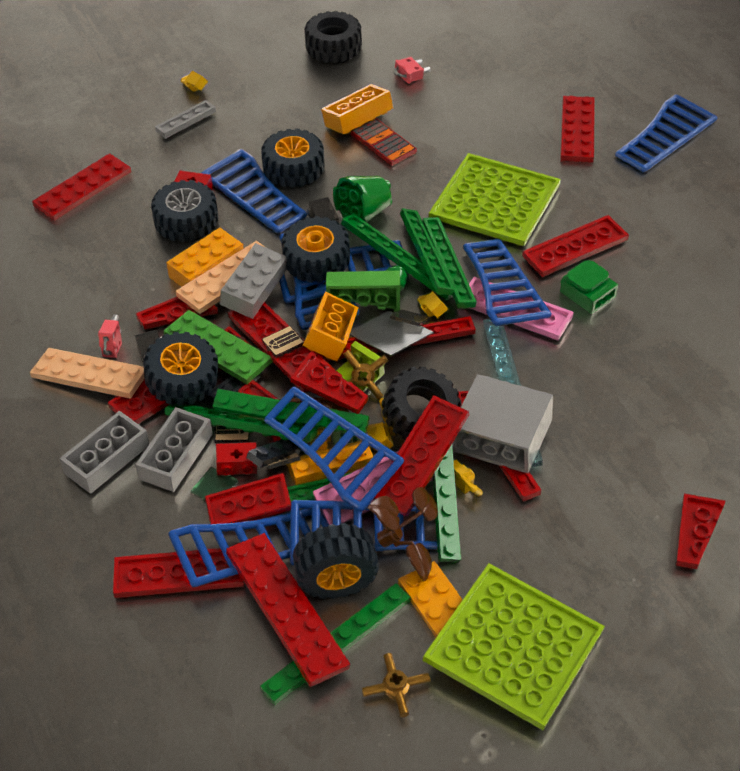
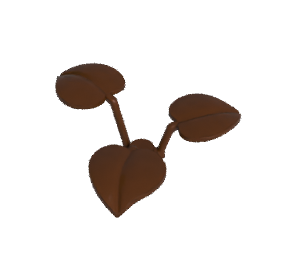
[367,487,438,582]

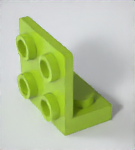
[336,341,384,392]

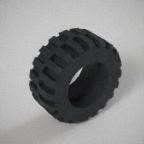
[304,11,362,63]
[382,366,461,440]

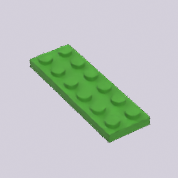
[163,310,272,385]

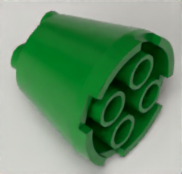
[333,176,392,222]

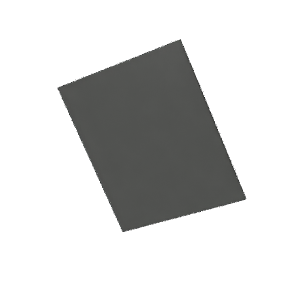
[350,311,434,356]

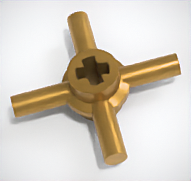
[343,350,389,400]
[362,653,430,717]

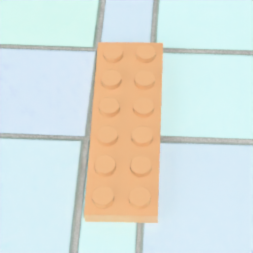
[176,241,265,314]
[30,348,145,399]

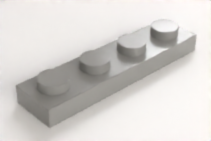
[155,100,216,139]

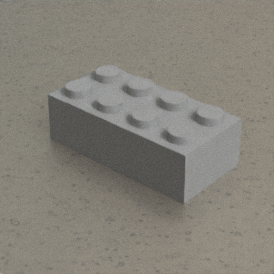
[220,243,287,319]
[135,407,213,492]
[59,411,150,494]

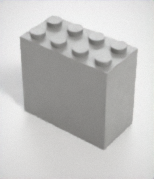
[452,374,553,473]

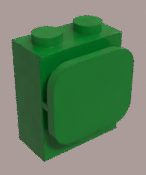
[560,260,618,314]

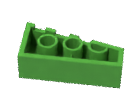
[326,271,400,312]

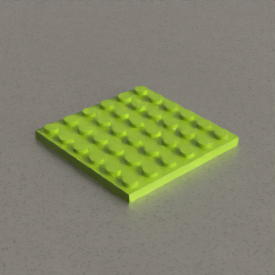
[429,153,561,246]
[422,563,605,730]

